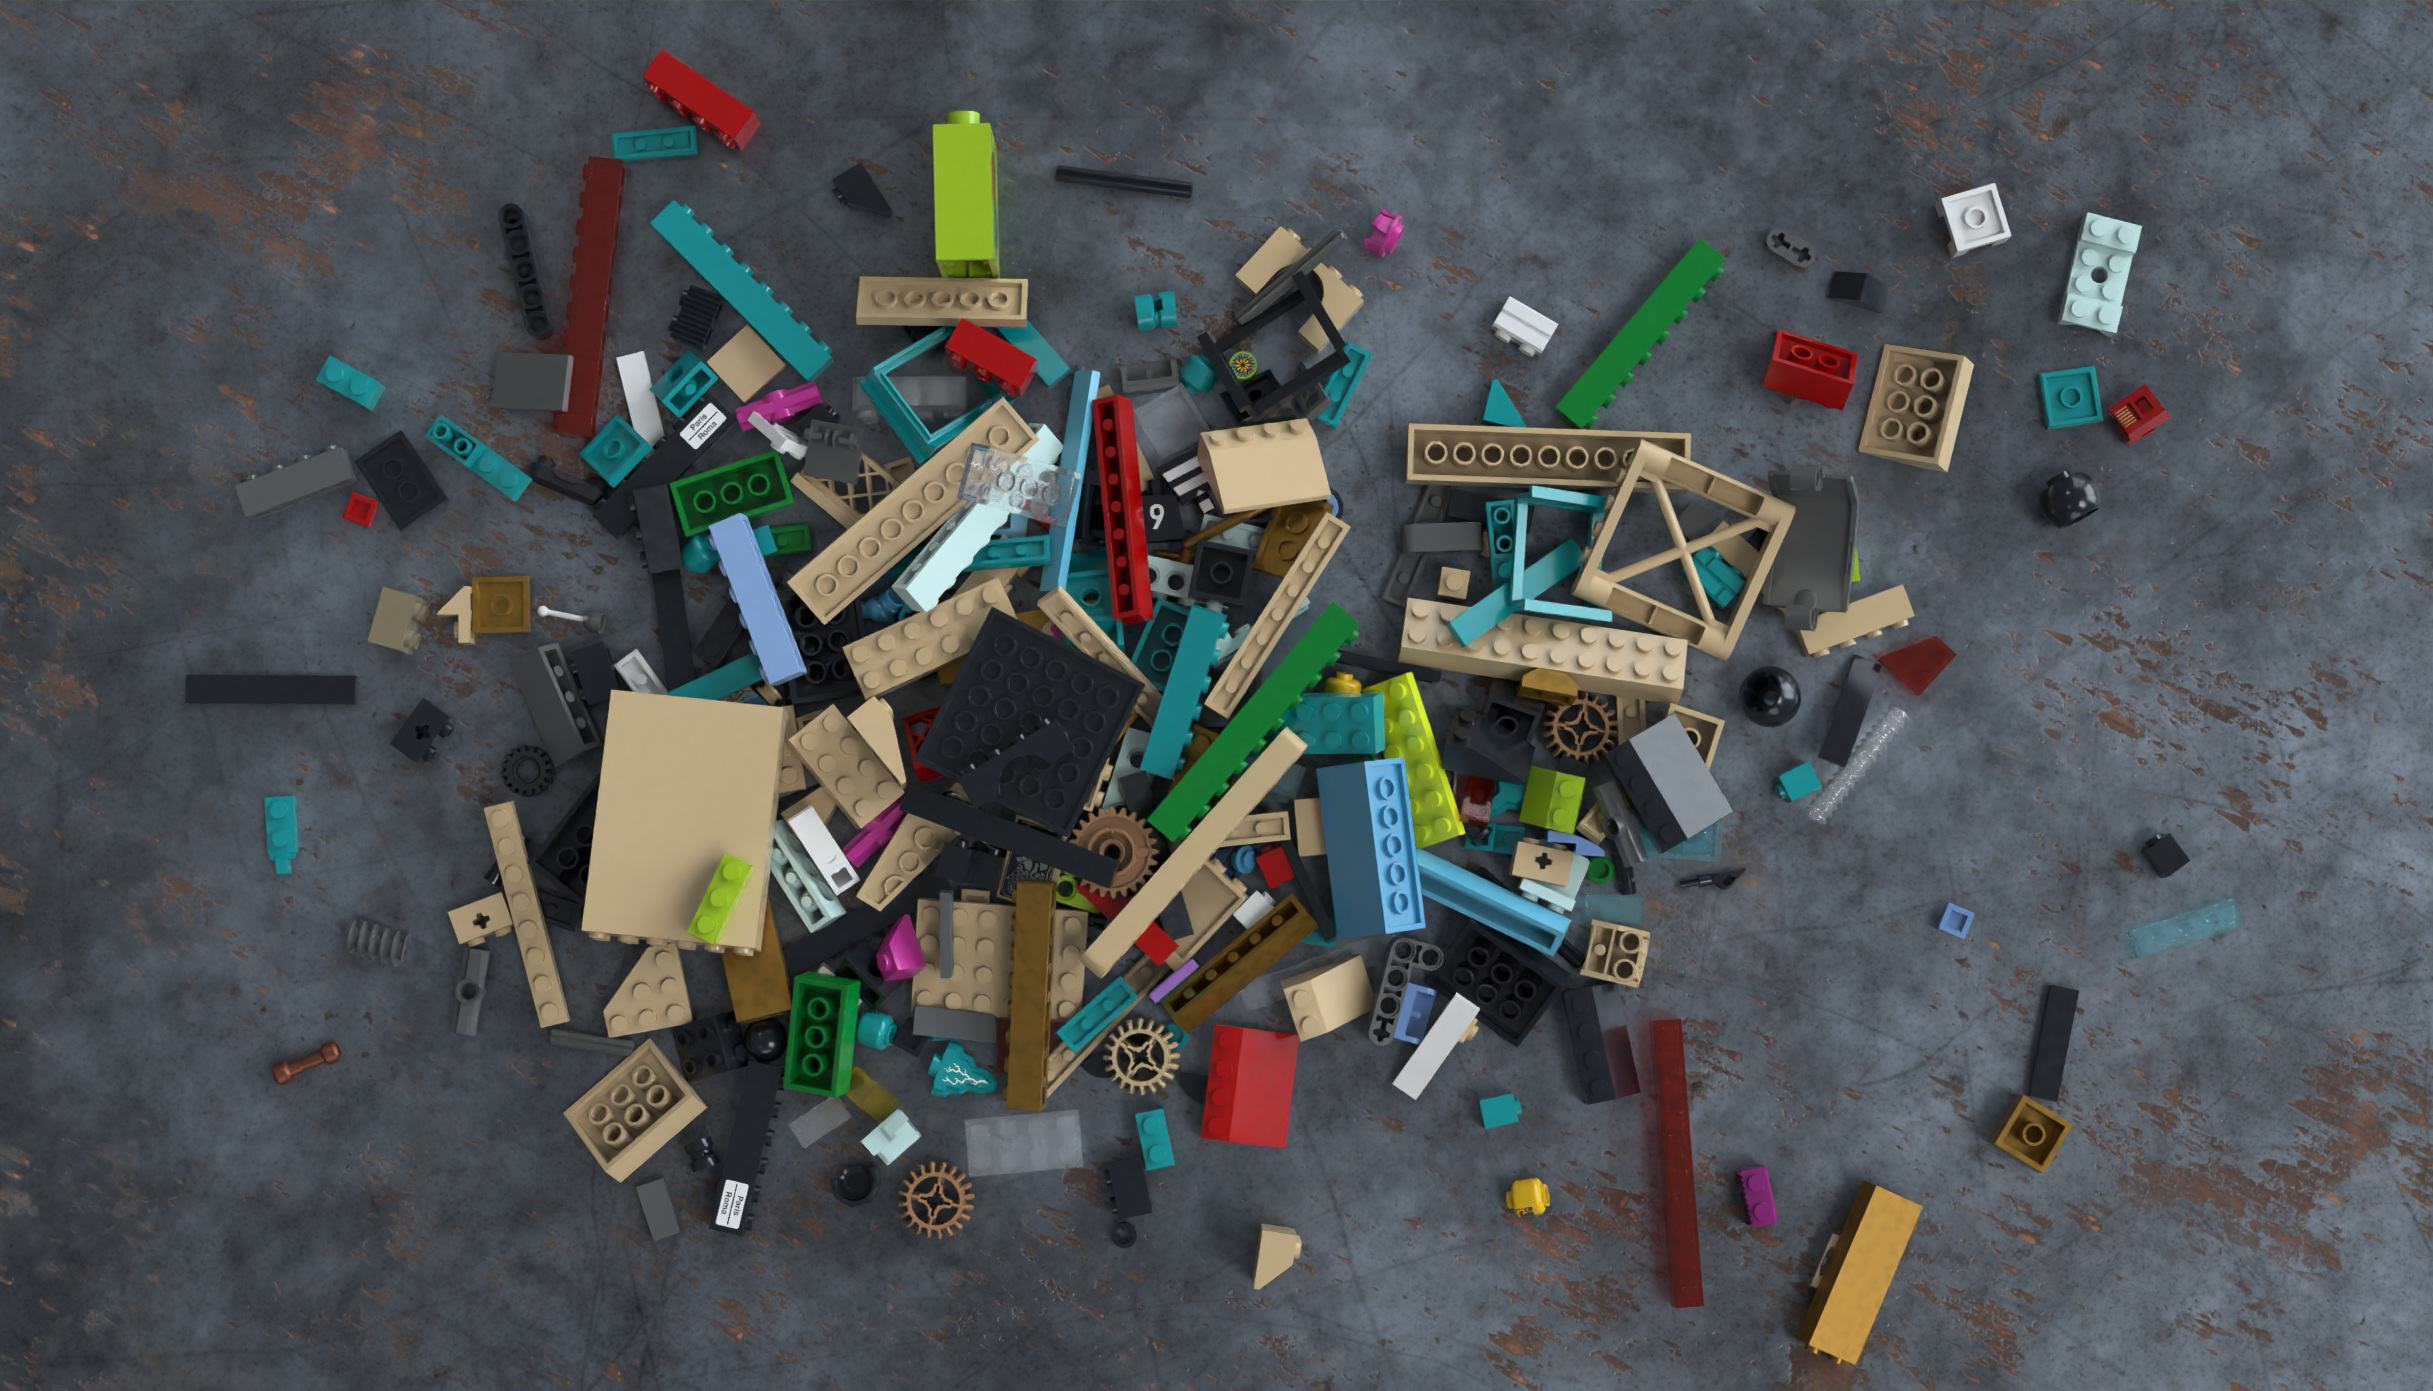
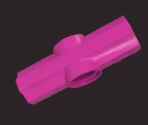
[735,381,823,433]
[841,794,907,868]

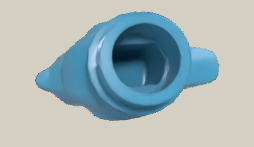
[860,589,904,626]

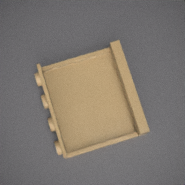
[1128,836,1249,971]

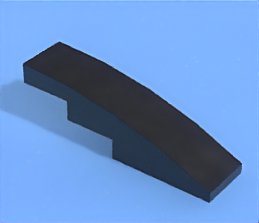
[1817,655,1882,768]

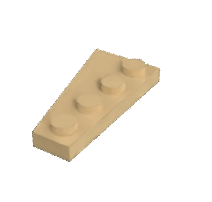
[856,813,961,911]

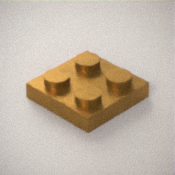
[472,576,531,634]

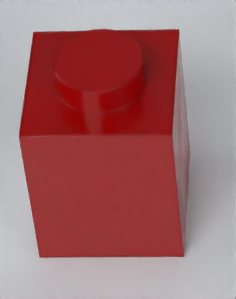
[1256,844,1296,889]

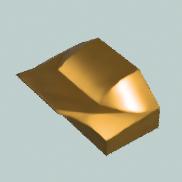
[1516,668,1579,706]

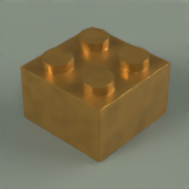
[1988,1094,2073,1174]

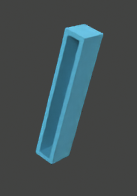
[1416,847,1572,956]

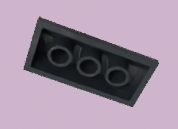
[1561,982,1641,1105]

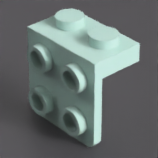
[1517,839,1590,915]

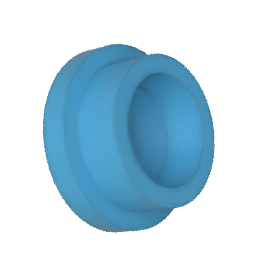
[1231,845,1257,874]

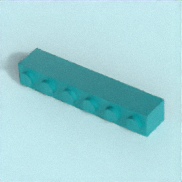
[1140,605,1230,780]

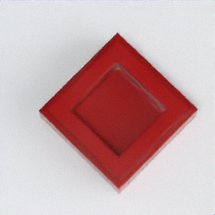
[342,492,380,528]

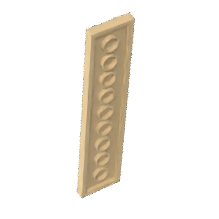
[787,396,1040,625]

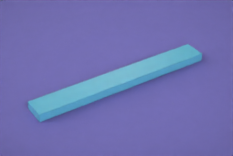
[1040,370,1100,593]

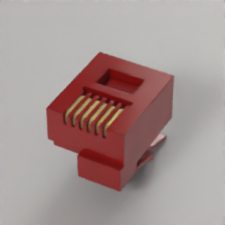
[2109,384,2171,446]

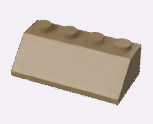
[1252,1223,1302,1289]

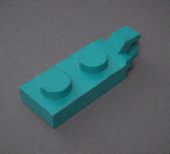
[264,795,299,875]

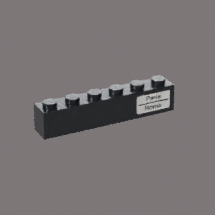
[592,394,736,540]
[709,1060,785,1236]

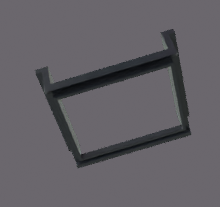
[1197,271,1351,423]

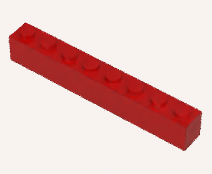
[1092,394,1154,625]

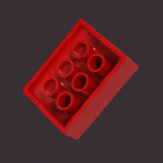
[1201,1024,1299,1148]

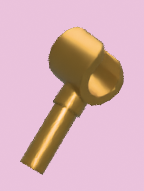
[1155,546,1197,564]

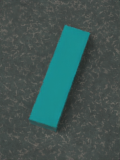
[995,320,1071,390]

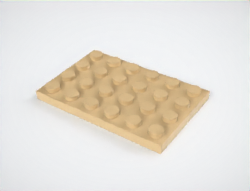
[911,898,1089,1023]

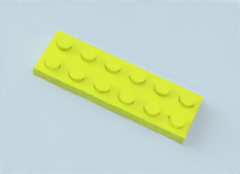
[1362,672,1466,849]

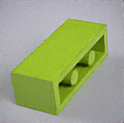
[687,853,755,947]

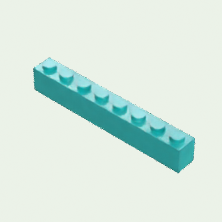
[650,200,834,383]

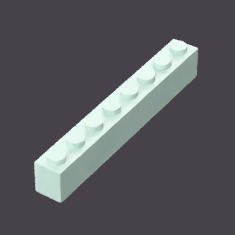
[892,423,1063,612]

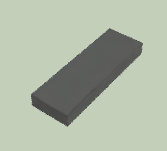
[940,888,954,978]
[911,1006,999,1044]

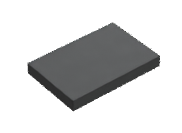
[491,352,574,412]

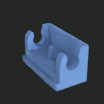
[1394,982,1437,1045]

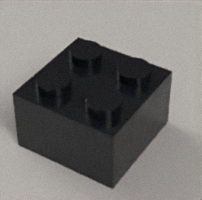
[1188,539,1255,610]

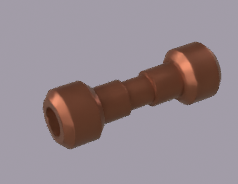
[272,1040,343,1086]

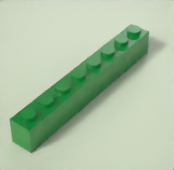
[1554,238,1726,430]

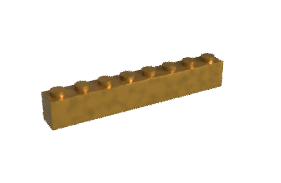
[1003,879,1057,1112]

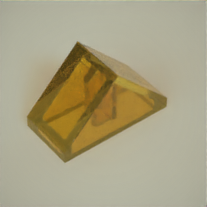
[846,1065,900,1123]

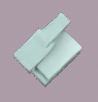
[861,1109,922,1166]

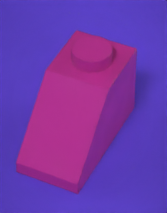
[876,914,926,981]

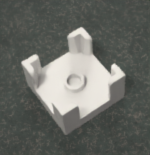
[1935,183,2011,258]

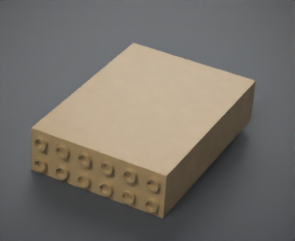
[581,690,789,956]

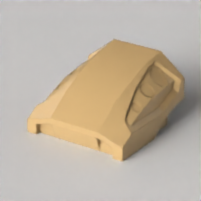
[1580,919,1650,988]

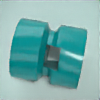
[1134,291,1178,332]

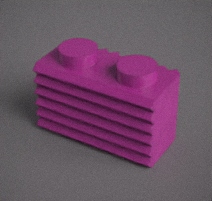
[1735,1165,1779,1228]

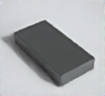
[636,1178,682,1242]

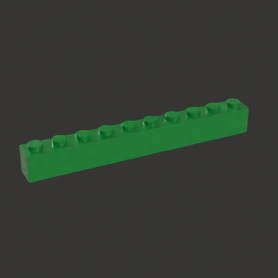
[1147,601,1360,843]

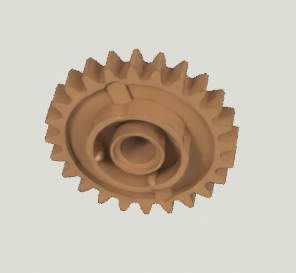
[1068,807,1160,898]

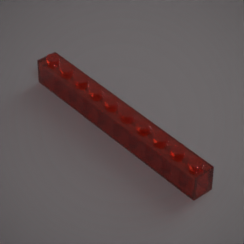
[553,156,627,440]
[1649,1018,1704,1308]

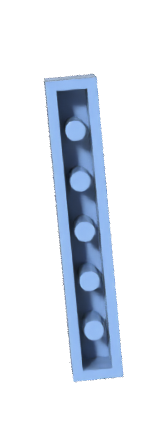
[708,513,808,686]

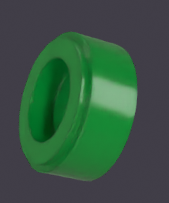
[1586,856,1615,885]

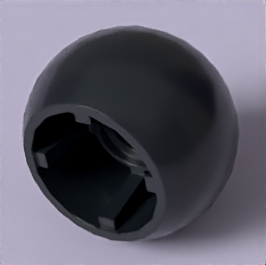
[2039,470,2102,529]
[1739,666,1801,728]

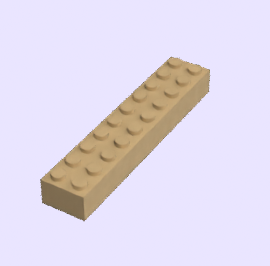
[1405,423,1691,494]
[1398,598,1688,705]

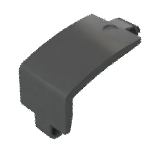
[1763,465,1860,631]

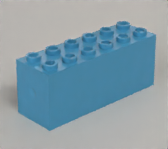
[1316,757,1426,938]

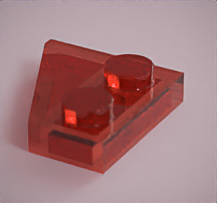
[1877,636,1957,697]

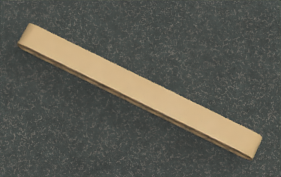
[1079,727,1308,979]

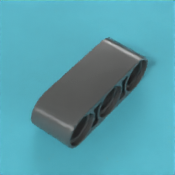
[1400,522,1483,556]

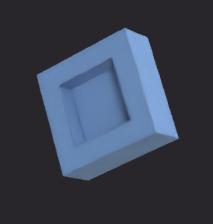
[1936,902,1975,940]

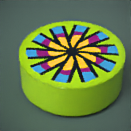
[1229,351,1257,381]

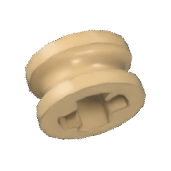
[756,681,783,706]

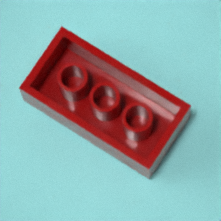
[643,49,760,151]

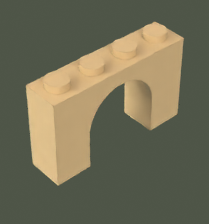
[1235,226,1364,354]

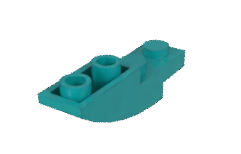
[424,414,532,502]
[1485,499,1523,611]

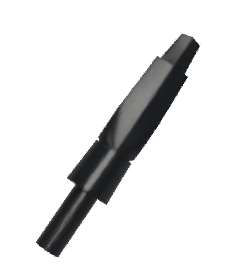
[1680,867,1746,890]

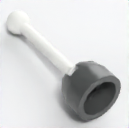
[537,606,606,634]

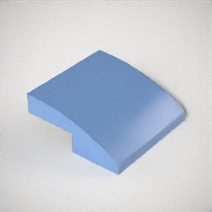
[1544,828,1604,856]

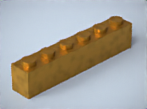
[1160,893,1319,1034]

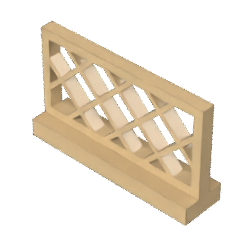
[790,450,901,529]

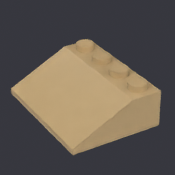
[1858,344,1974,472]
[1197,418,1331,514]
[847,696,907,792]
[563,1038,707,1183]

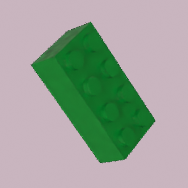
[669,450,798,539]
[783,971,861,1098]

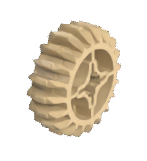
[1103,1018,1180,1095]

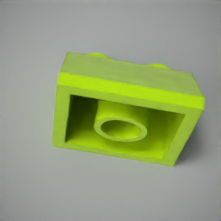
[1519,766,1587,834]

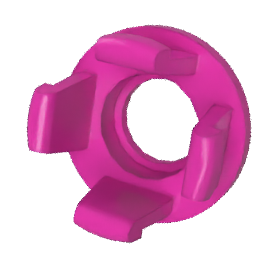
[1363,209,1405,258]

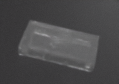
[789,1097,852,1148]

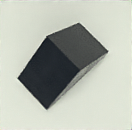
[1827,271,1889,314]

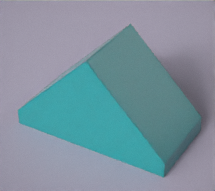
[1481,379,1526,428]

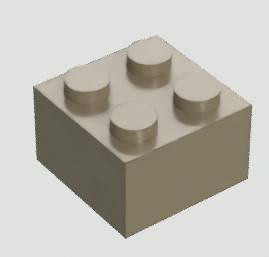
[367,587,429,655]

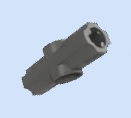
[1593,779,1649,868]
[450,947,491,1036]

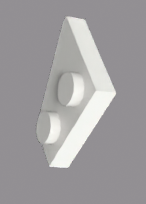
[748,411,808,460]

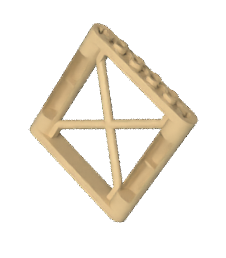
[1571,439,1796,661]

